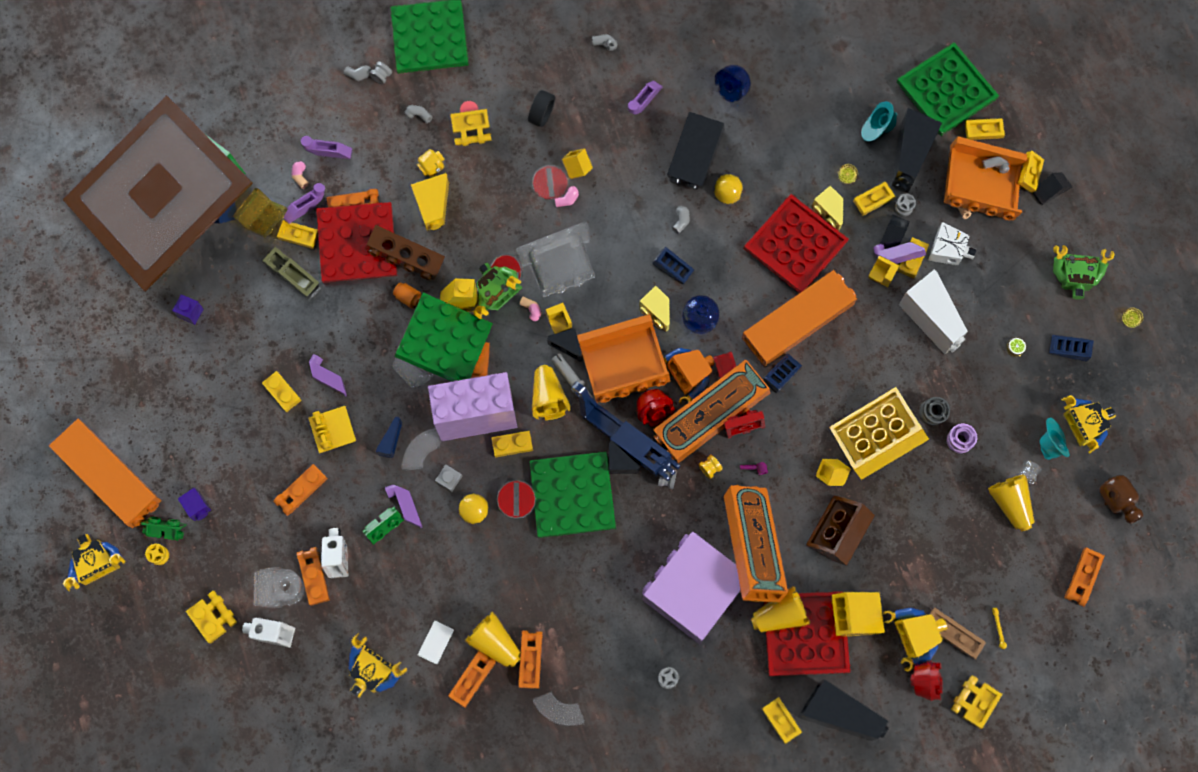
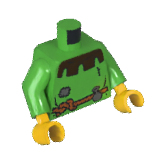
[1053,245,1114,300]
[473,263,522,320]

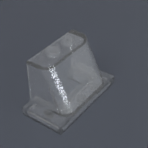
[516,221,595,297]

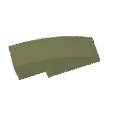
[262,247,319,297]

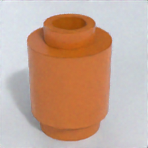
[393,282,421,308]

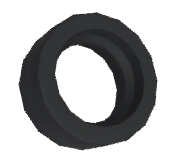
[528,90,555,127]

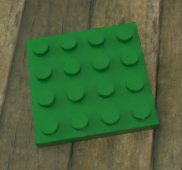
[391,0,469,74]
[896,42,999,136]
[394,292,493,382]
[530,452,616,538]

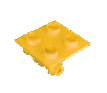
[309,406,356,454]

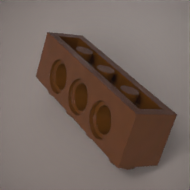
[365,225,445,280]

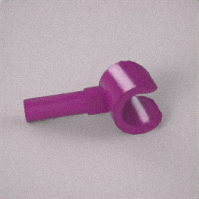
[740,462,768,475]

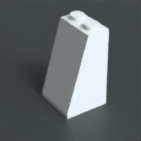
[899,269,968,354]

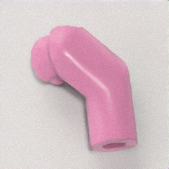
[555,186,579,207]

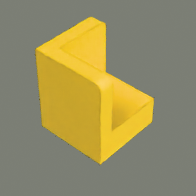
[562,148,593,179]
[868,256,899,287]
[546,303,572,334]
[815,459,851,486]

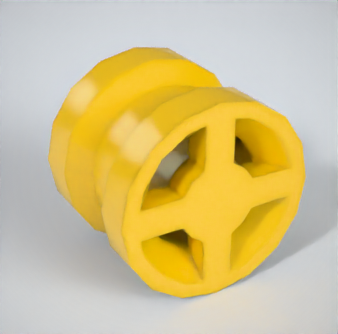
[698,454,722,479]
[145,544,170,565]

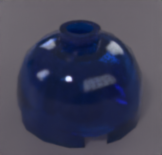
[715,65,751,102]
[682,295,720,334]

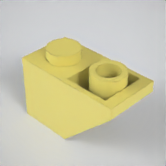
[812,186,843,231]
[639,286,670,332]

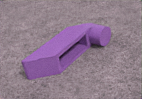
[628,81,662,114]
[301,136,352,159]
[281,183,325,224]
[873,242,926,264]
[309,354,347,396]
[385,485,423,528]

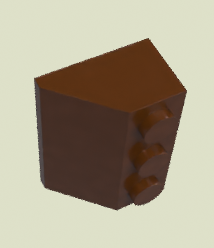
[806,495,875,566]

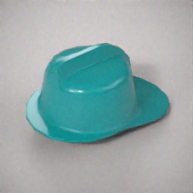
[861,101,897,141]
[1039,418,1070,460]

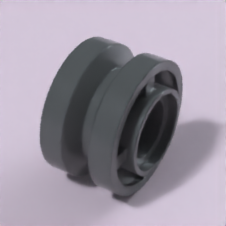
[919,397,950,426]

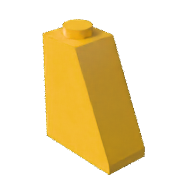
[411,173,449,230]
[440,278,478,312]

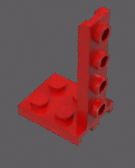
[714,351,765,439]

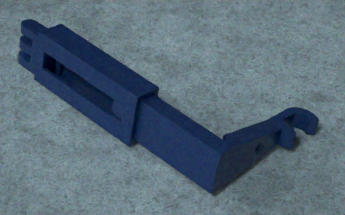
[572,381,680,481]

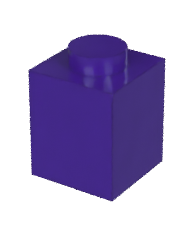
[172,294,204,325]
[177,488,211,521]

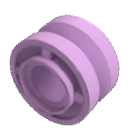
[946,423,977,453]

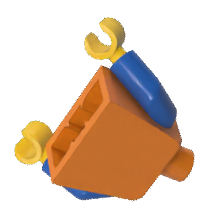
[664,348,715,403]

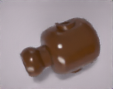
[1099,475,1143,524]

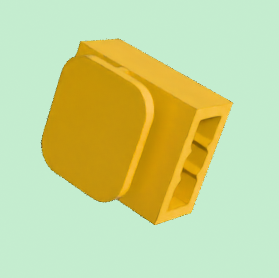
[832,592,885,636]

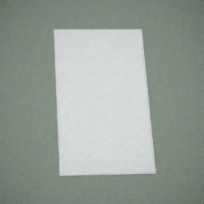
[418,621,454,664]

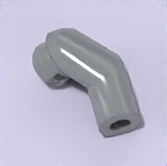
[592,34,617,50]
[344,65,371,81]
[405,105,433,123]
[982,156,1009,174]
[672,206,690,234]

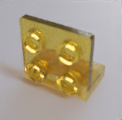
[233,188,288,238]

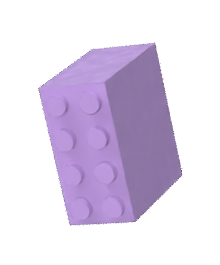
[428,372,517,441]
[642,531,741,645]

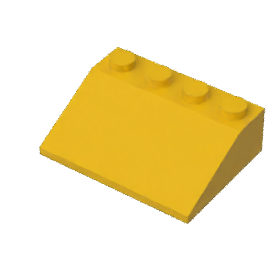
[829,387,929,480]

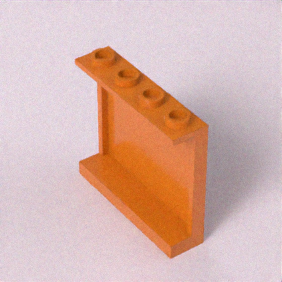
[944,136,1027,221]
[577,314,670,403]

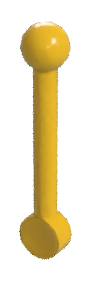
[992,607,1007,649]

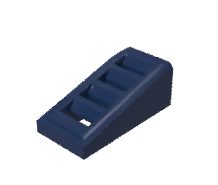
[652,246,694,284]
[1049,335,1094,362]
[763,354,802,393]
[376,416,402,459]

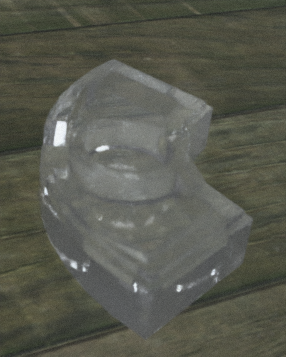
[402,428,440,471]
[533,692,585,726]

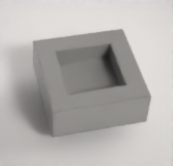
[435,465,462,492]

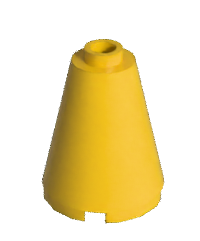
[532,365,570,420]
[988,474,1034,532]
[751,586,810,632]
[465,612,520,667]

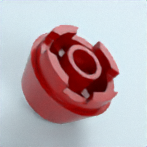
[636,389,675,427]
[911,660,943,702]

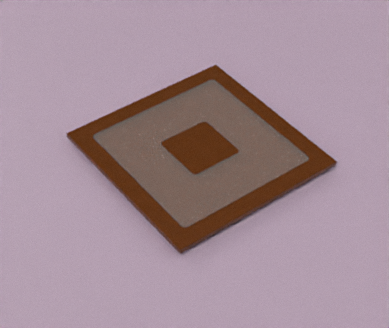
[63,95,253,292]

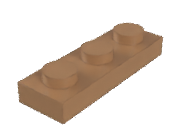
[929,608,986,660]

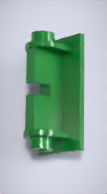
[363,506,404,545]
[141,517,187,541]

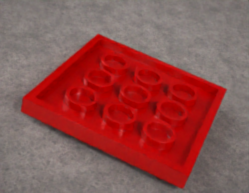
[743,194,849,293]
[317,202,397,283]
[763,591,850,676]

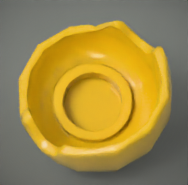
[714,174,742,204]
[459,493,488,524]

